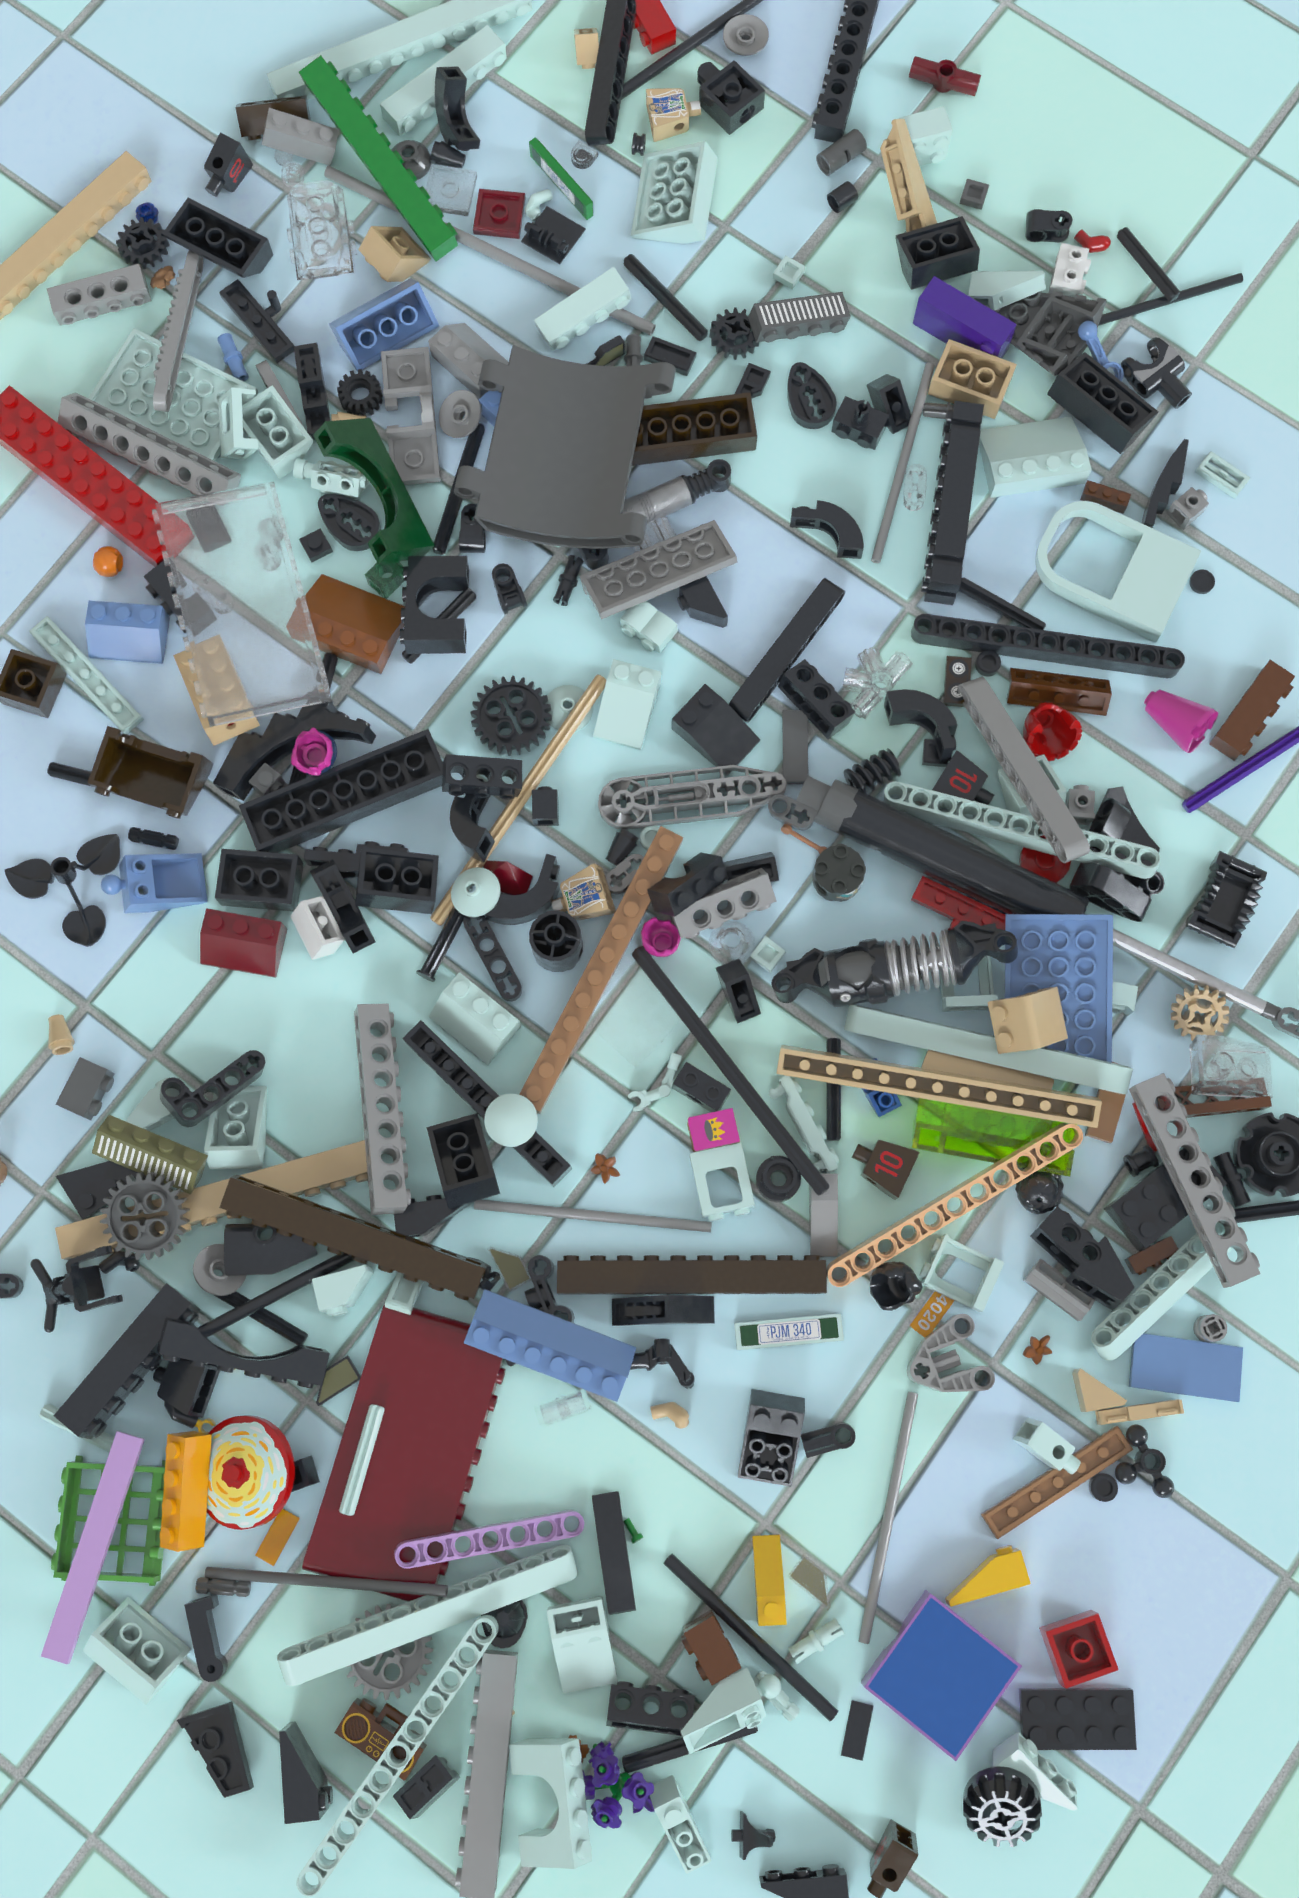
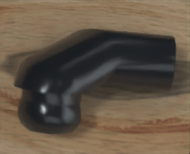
[99,1251,140,1274]

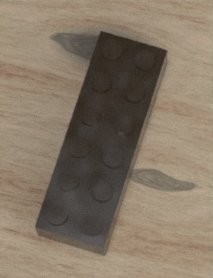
[632,392,758,466]

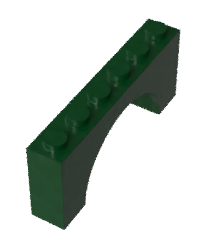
[313,418,435,565]

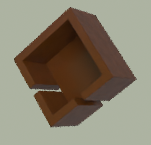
[681,1610,742,1686]

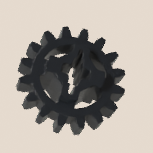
[116,217,170,269]
[709,307,760,360]

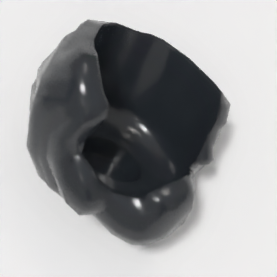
[870,1261,923,1311]

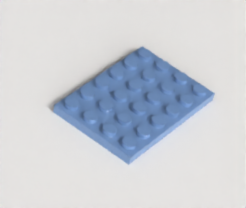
[1005,914,1113,1063]

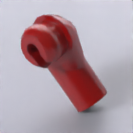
[1074,229,1111,253]

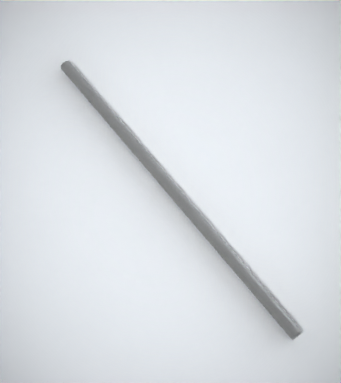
[324,166,656,336]

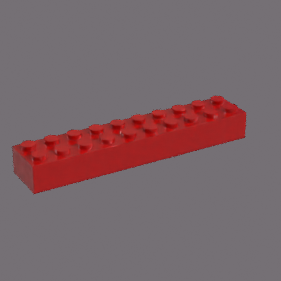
[0,385,195,567]

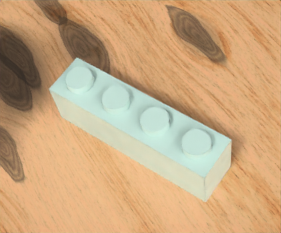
[534,266,632,352]

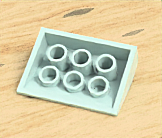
[630,141,718,244]
[979,416,1091,498]

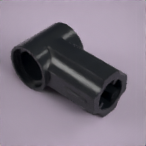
[801,1422,856,1458]

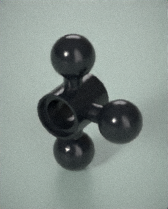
[1115,1424,1175,1498]

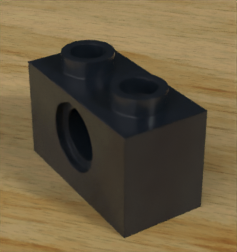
[672,1062,731,1112]

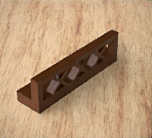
[1006,668,1112,716]
[1157,1078,1272,1118]

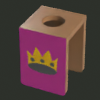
[687,1108,740,1152]

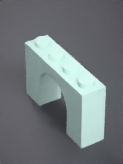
[509,1738,592,1869]

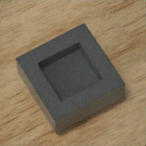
[959,179,989,210]

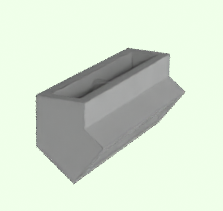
[1023,1258,1095,1321]

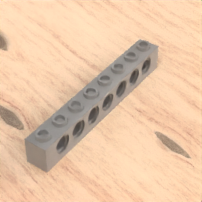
[57,392,241,507]
[354,1003,411,1215]
[1129,1073,1261,1288]

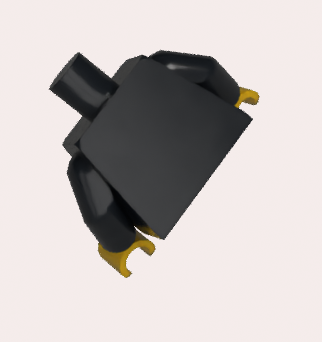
[153,1358,235,1434]

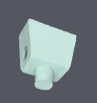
[1012,1417,1081,1474]

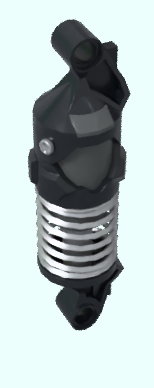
[771,920,1018,1007]

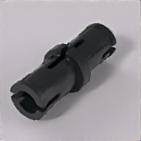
[553,555,584,606]
[1213,1152,1251,1207]

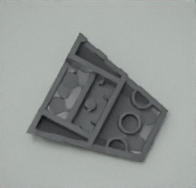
[995,291,1107,376]

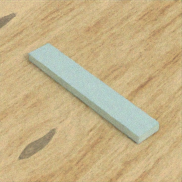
[29,615,144,734]

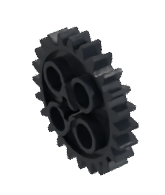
[470,675,552,756]

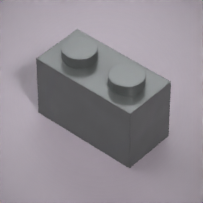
[55,1057,115,1120]

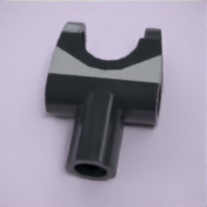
[1121,337,1192,409]

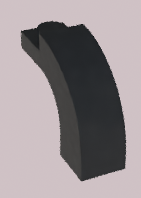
[435,66,480,151]
[884,689,958,762]
[485,854,560,925]
[310,859,376,954]

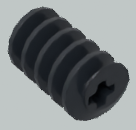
[843,748,901,793]

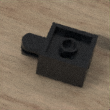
[697,60,765,135]

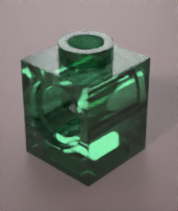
[364,562,404,599]

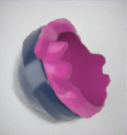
[291,728,337,776]

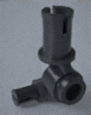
[630,1338,695,1389]

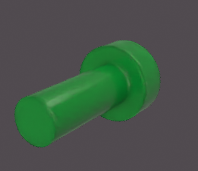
[623,1518,644,1544]

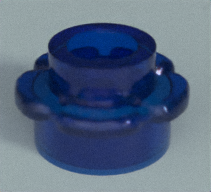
[135,202,159,224]

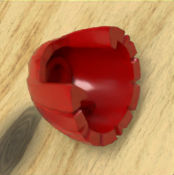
[1022,702,1082,761]

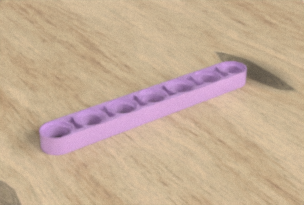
[394,1510,584,1568]

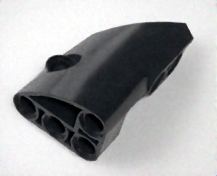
[1069,786,1165,922]

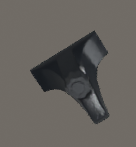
[731,1811,776,1860]

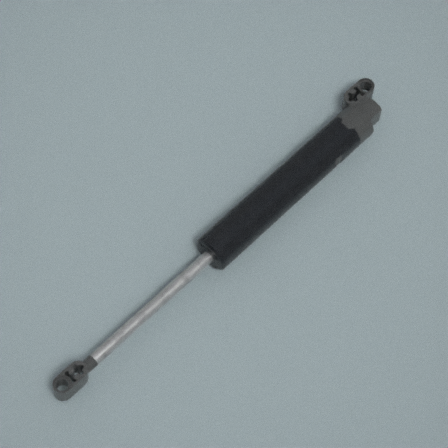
[768,776,1299,1039]

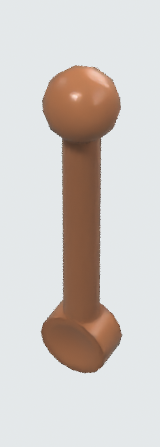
[781,824,827,854]

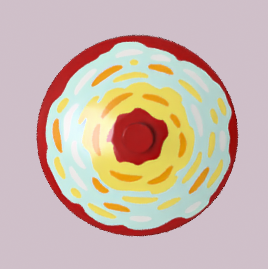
[206,1415,295,1530]

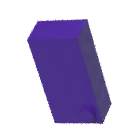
[913,276,1017,359]

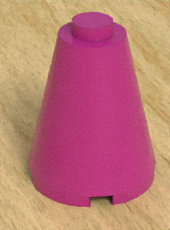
[1144,689,1218,753]

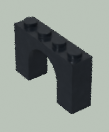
[400,556,470,654]

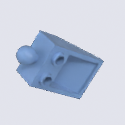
[101,853,207,913]

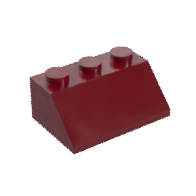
[200,908,288,978]

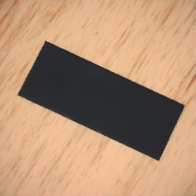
[841,1700,873,1761]

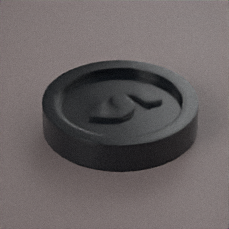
[1189,569,1215,594]

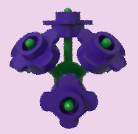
[582,1741,654,1829]

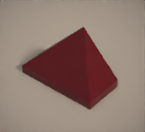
[483,860,533,895]

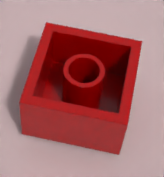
[1039,1610,1119,1689]

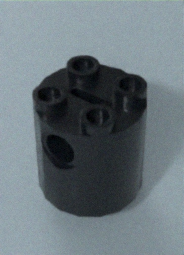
[529,910,583,972]

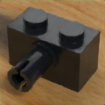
[831,396,889,450]

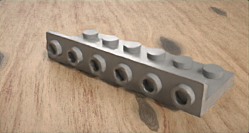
[580,520,738,620]

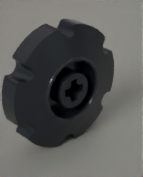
[1233,1112,1299,1197]

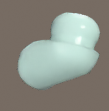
[525,188,553,221]

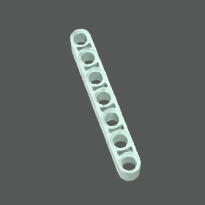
[1091,1222,1232,1361]

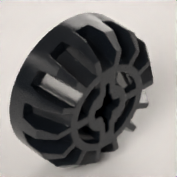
[963,1766,1042,1847]

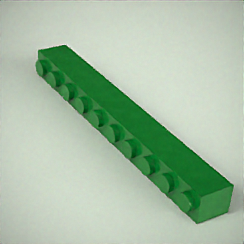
[299,55,458,262]

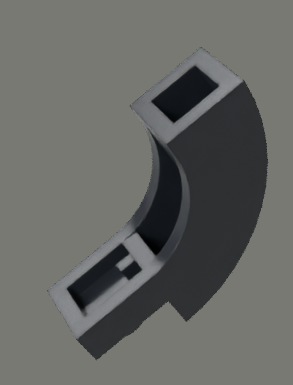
[790,500,864,559]
[450,778,495,863]

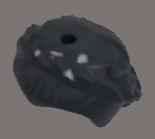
[1015,1161,1064,1214]

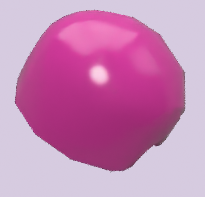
[641,917,681,957]

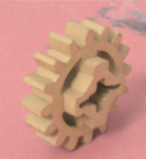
[1171,985,1229,1042]

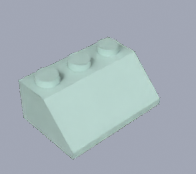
[242,385,313,479]
[429,972,521,1065]
[83,1597,191,1705]

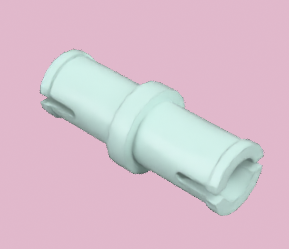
[788,1618,845,1664]

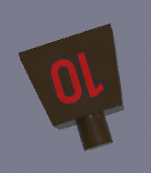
[851,1140,920,1200]
[867,1819,919,1898]

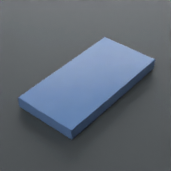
[1129,1333,1243,1402]

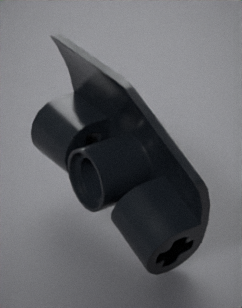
[224,1223,318,1276]

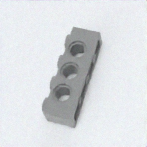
[46,264,152,326]
[671,868,777,939]

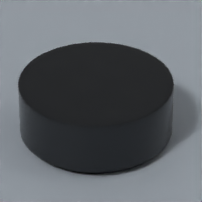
[975,650,1001,677]
[1089,1473,1118,1502]

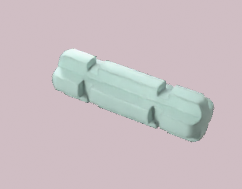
[753,1670,800,1722]

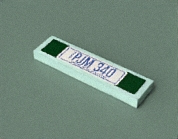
[734,1313,844,1351]

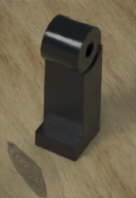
[184,1595,228,1682]

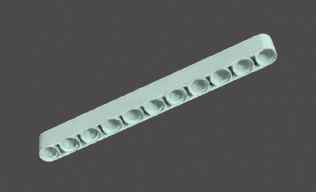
[884,781,1161,879]
[844,1004,1133,1094]
[277,1545,578,1686]
[296,1615,498,1896]

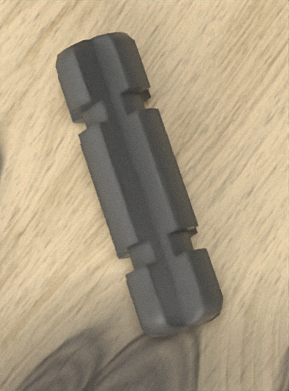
[195,1577,251,1597]

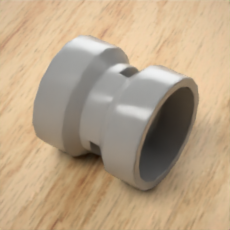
[1193,1314,1228,1342]

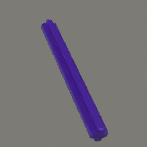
[1182,726,1299,813]

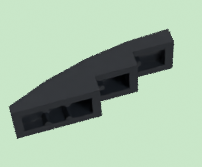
[294,342,331,440]
[1141,439,1189,528]
[592,1491,636,1615]

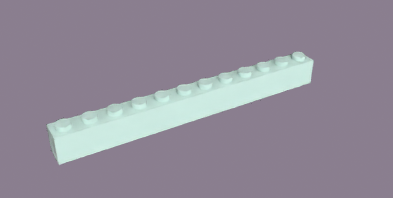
[266,0,533,100]

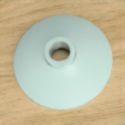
[546,685,593,732]
[451,867,500,917]

